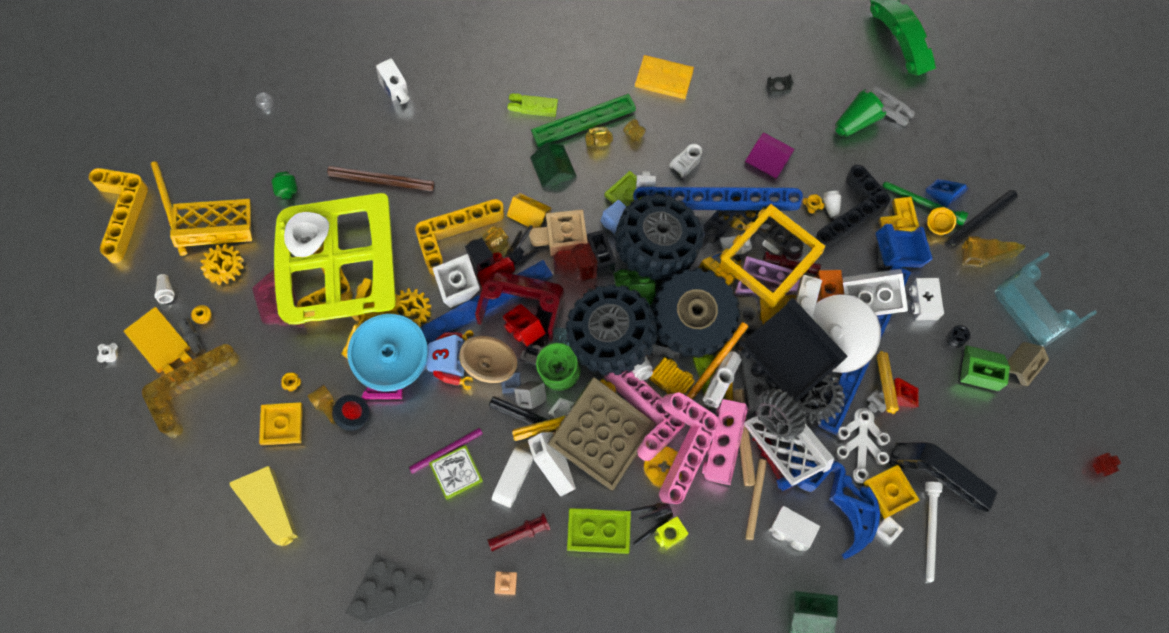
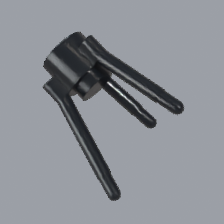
[505,225,544,265]
[626,502,673,546]

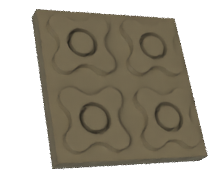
[547,377,656,491]

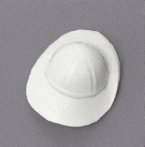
[284,212,329,257]

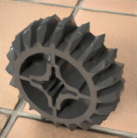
[797,375,845,425]
[754,388,807,440]

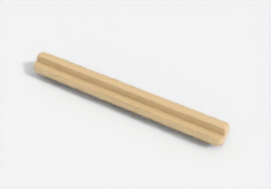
[733,389,756,486]

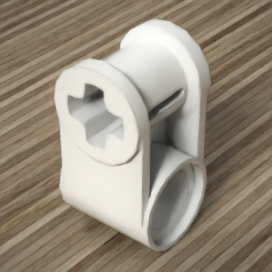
[669,144,702,179]

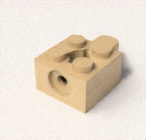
[529,209,588,257]

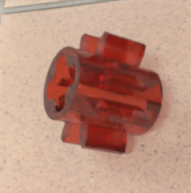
[1092,452,1122,477]

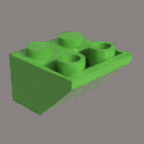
[613,269,655,305]
[960,345,1010,391]

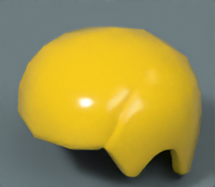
[927,207,956,235]

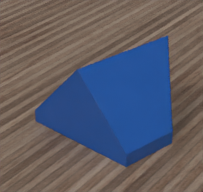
[926,179,969,207]

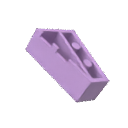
[734,256,800,297]

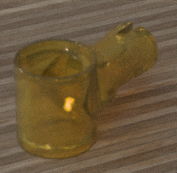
[307,385,336,425]

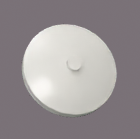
[812,295,881,373]

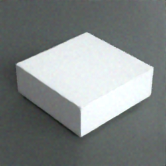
[876,516,904,545]

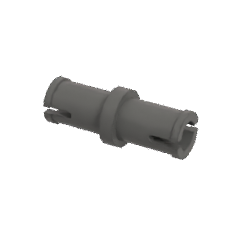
[177,318,206,357]

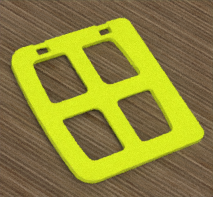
[274,193,396,324]

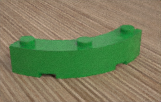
[870,0,936,75]

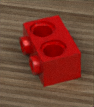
[502,304,546,346]

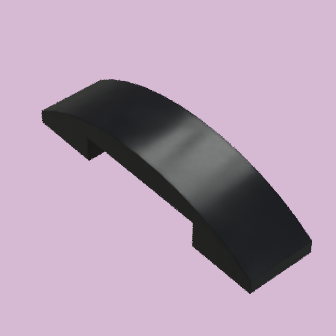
[519,302,552,365]

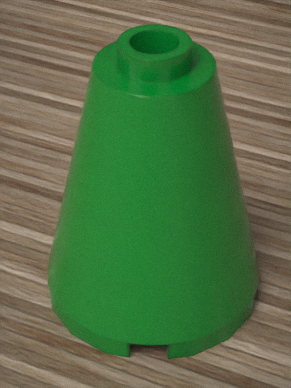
[835,89,886,137]

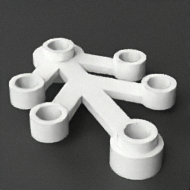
[836,408,890,485]

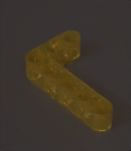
[142,344,239,438]

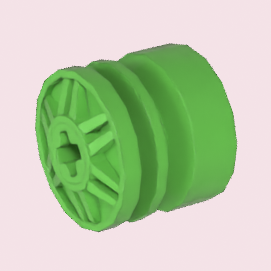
[536,343,581,391]

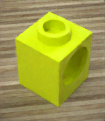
[654,516,689,550]

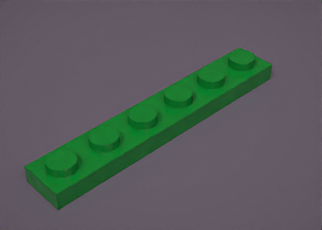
[531,93,636,147]

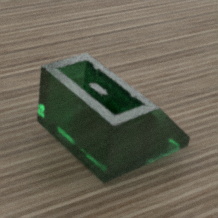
[789,591,838,633]

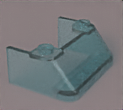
[995,252,1097,348]

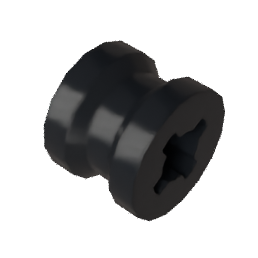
[946,325,971,348]

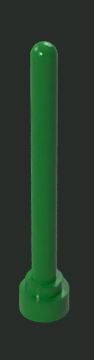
[883,182,969,226]

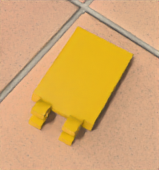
[124,307,195,380]

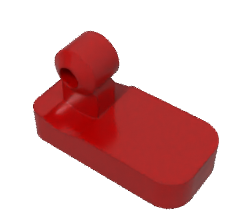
[477,252,515,287]

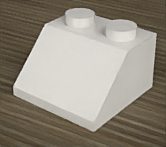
[433,254,480,308]

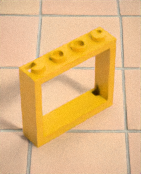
[720,204,825,308]

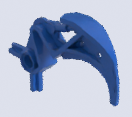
[777,444,880,560]

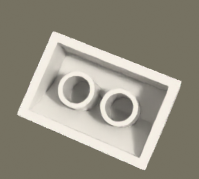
[843,269,908,315]

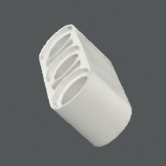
[492,447,533,508]

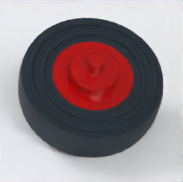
[332,395,369,431]

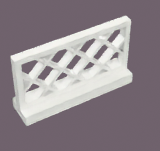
[744,416,834,486]

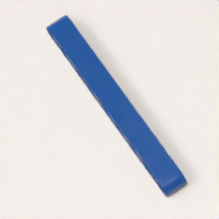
[633,187,803,211]

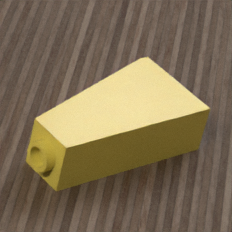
[229,466,298,546]

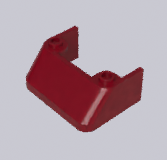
[475,271,564,341]

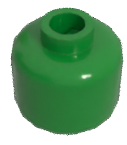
[271,171,298,200]

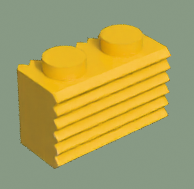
[648,357,695,395]

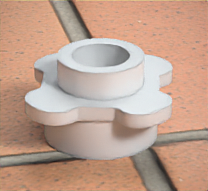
[97,343,118,362]

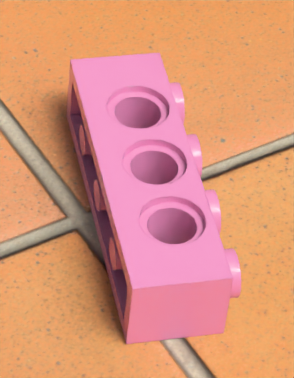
[702,399,748,486]

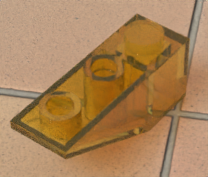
[962,236,1025,267]

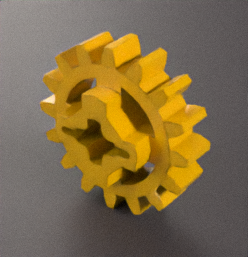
[200,244,244,285]
[389,288,431,328]

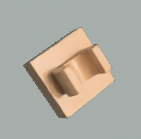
[494,571,517,595]

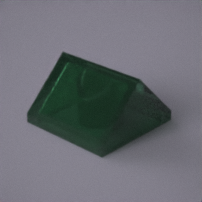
[530,142,577,188]

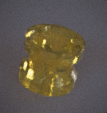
[623,119,646,142]

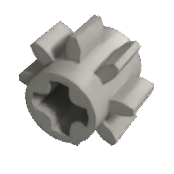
[867,389,886,413]

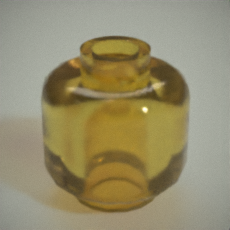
[585,127,613,151]
[482,226,509,253]

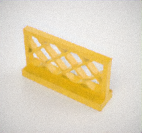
[170,199,252,247]

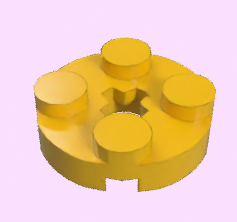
[644,447,682,487]

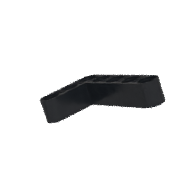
[815,165,890,251]
[703,197,804,260]
[888,442,997,512]

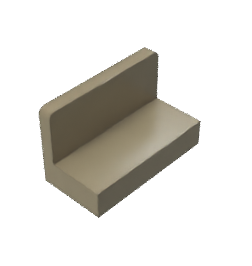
[1008,342,1049,387]

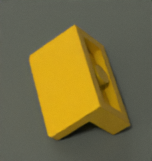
[507,193,552,229]

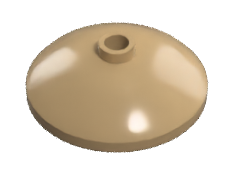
[459,336,517,383]

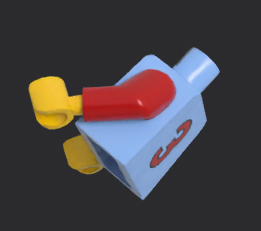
[425,330,474,390]

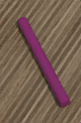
[409,428,483,474]

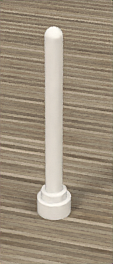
[925,482,942,582]

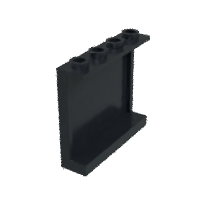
[738,298,848,402]

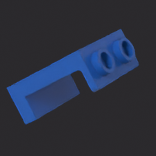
[875,224,932,268]

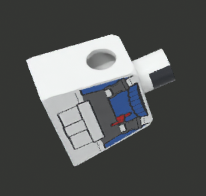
[376,58,409,104]

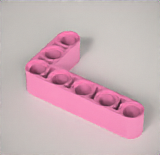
[604,370,685,461]
[659,393,719,504]

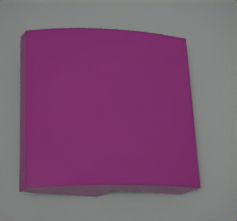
[745,132,795,180]

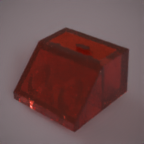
[553,243,598,283]

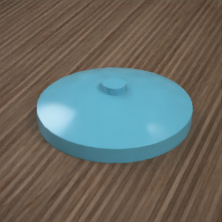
[347,314,428,391]

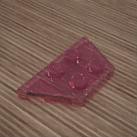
[252,269,305,328]

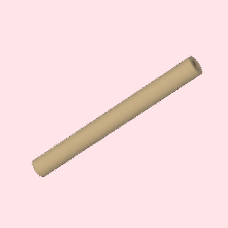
[745,459,767,540]

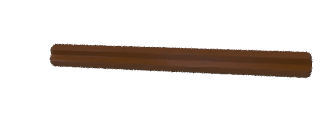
[327,165,435,191]

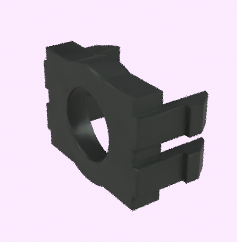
[767,74,794,95]

